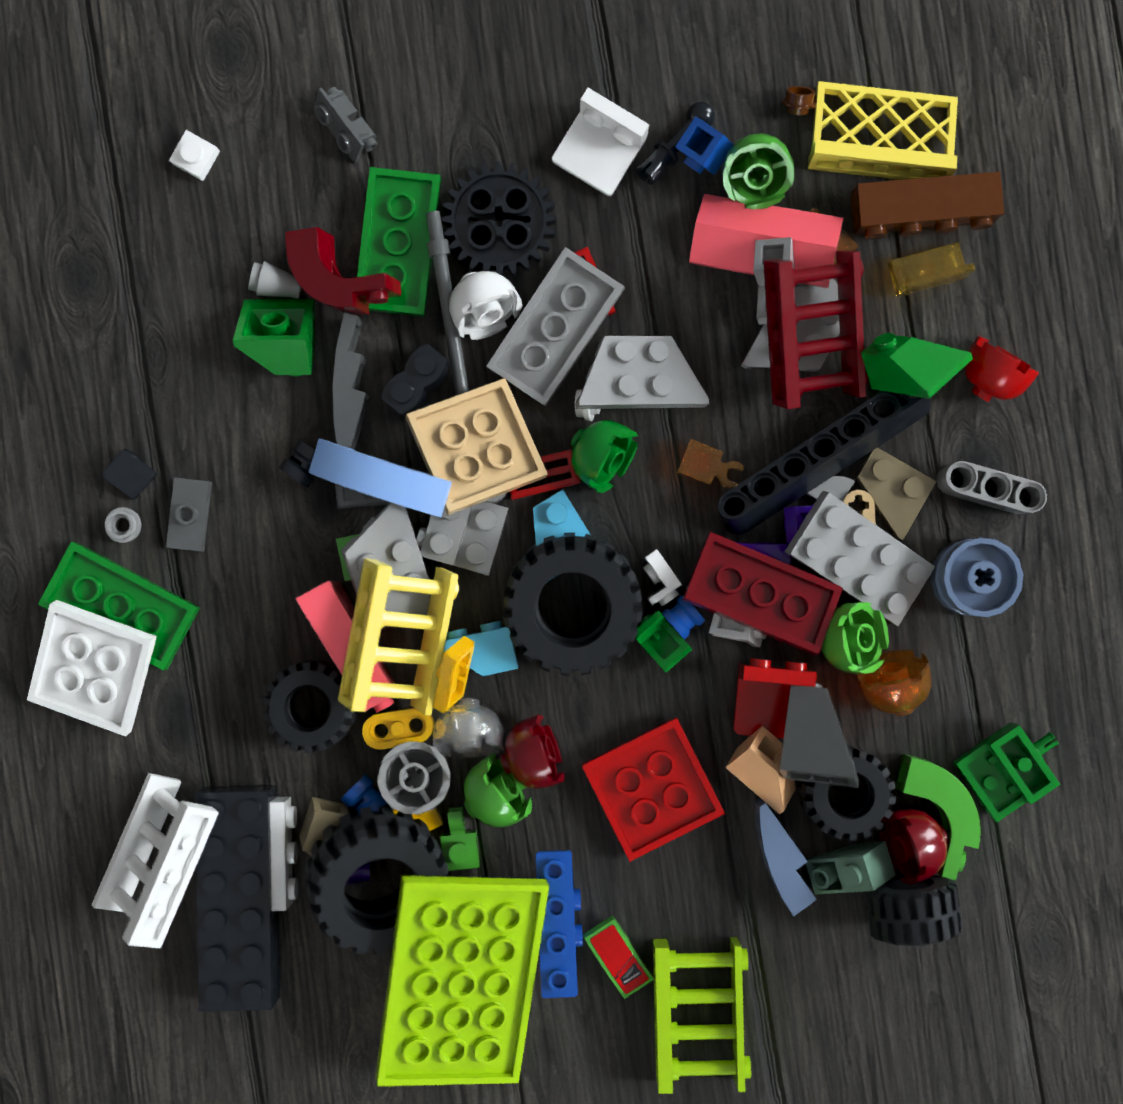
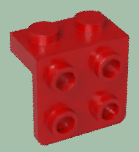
[733,658,817,739]

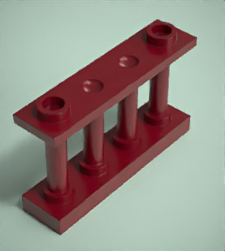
[763,250,868,409]

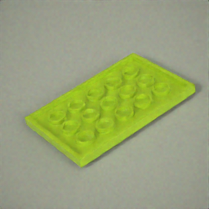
[375,876,549,1086]

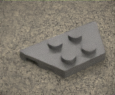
[741,279,840,371]
[575,336,709,409]
[341,502,431,615]

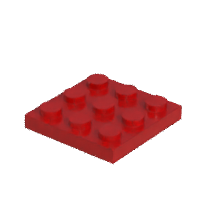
[581,717,725,862]

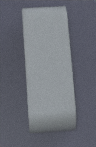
[936,461,1047,514]

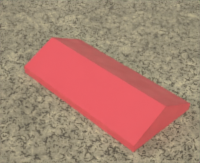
[689,194,844,289]

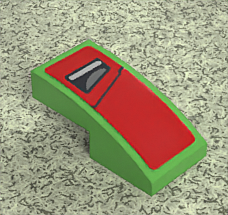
[583,915,654,999]

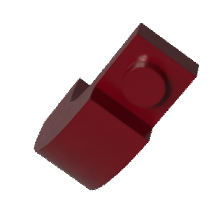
[285,227,401,315]

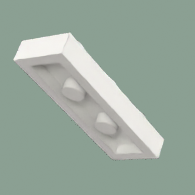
[270,797,298,911]

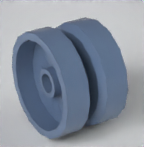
[930,538,1023,617]

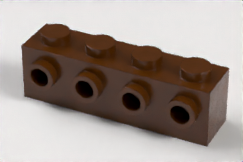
[850,171,1004,239]

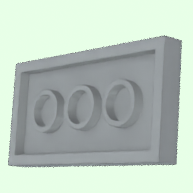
[486,247,625,406]
[785,491,935,626]

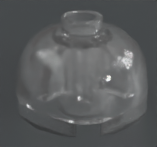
[432,698,504,758]

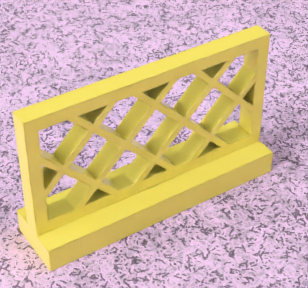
[808,81,958,180]

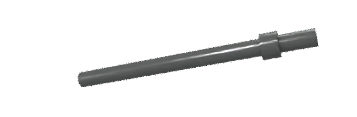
[426,211,469,396]

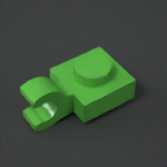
[440,806,480,871]

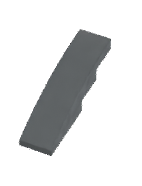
[332,312,371,451]

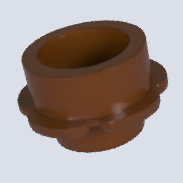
[782,86,817,115]

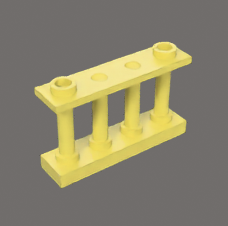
[338,558,459,715]

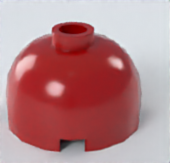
[964,335,1039,402]

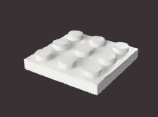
[27,600,157,737]

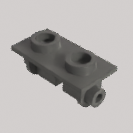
[313,87,378,164]

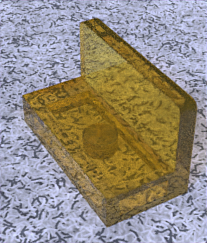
[888,242,976,297]

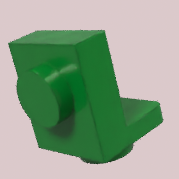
[635,611,692,673]

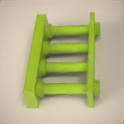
[653,937,751,1094]

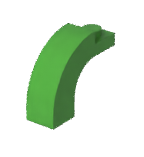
[895,753,981,881]

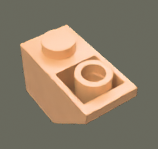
[725,726,796,815]

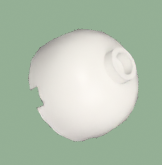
[449,271,523,340]

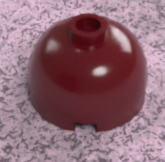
[500,714,565,789]
[879,809,948,885]

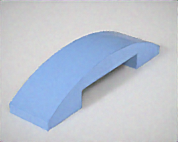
[308,438,452,517]

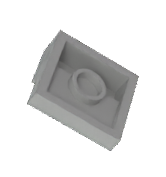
[416,501,509,576]

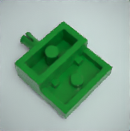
[953,722,1061,823]

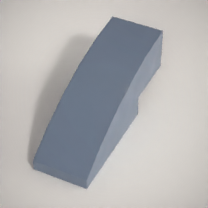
[755,798,817,916]

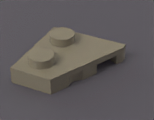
[855,448,937,541]

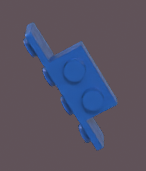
[536,850,583,998]

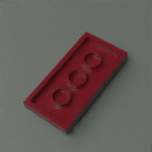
[682,532,843,655]

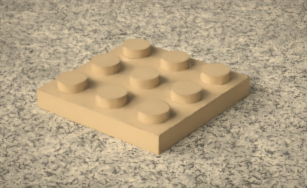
[406,378,548,516]

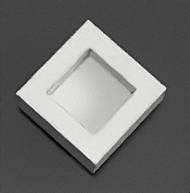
[169,130,220,181]

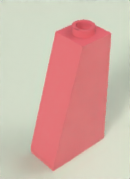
[296,581,396,713]

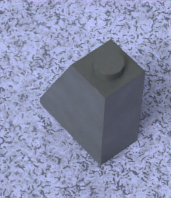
[780,683,859,788]

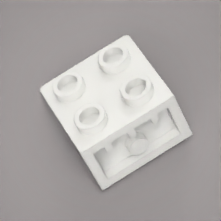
[552,88,649,196]

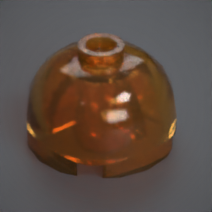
[857,649,932,716]

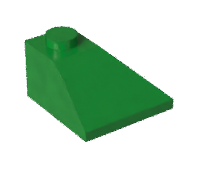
[233,299,315,376]
[861,333,973,399]

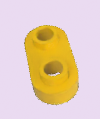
[362,707,434,750]

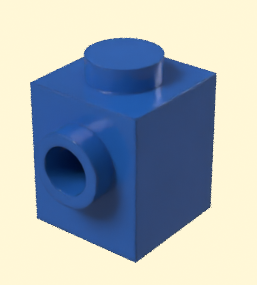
[675,116,734,175]

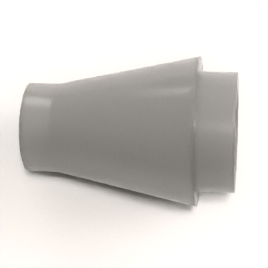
[248,261,301,299]

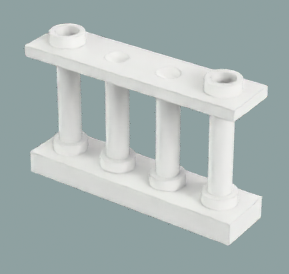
[92,773,219,948]

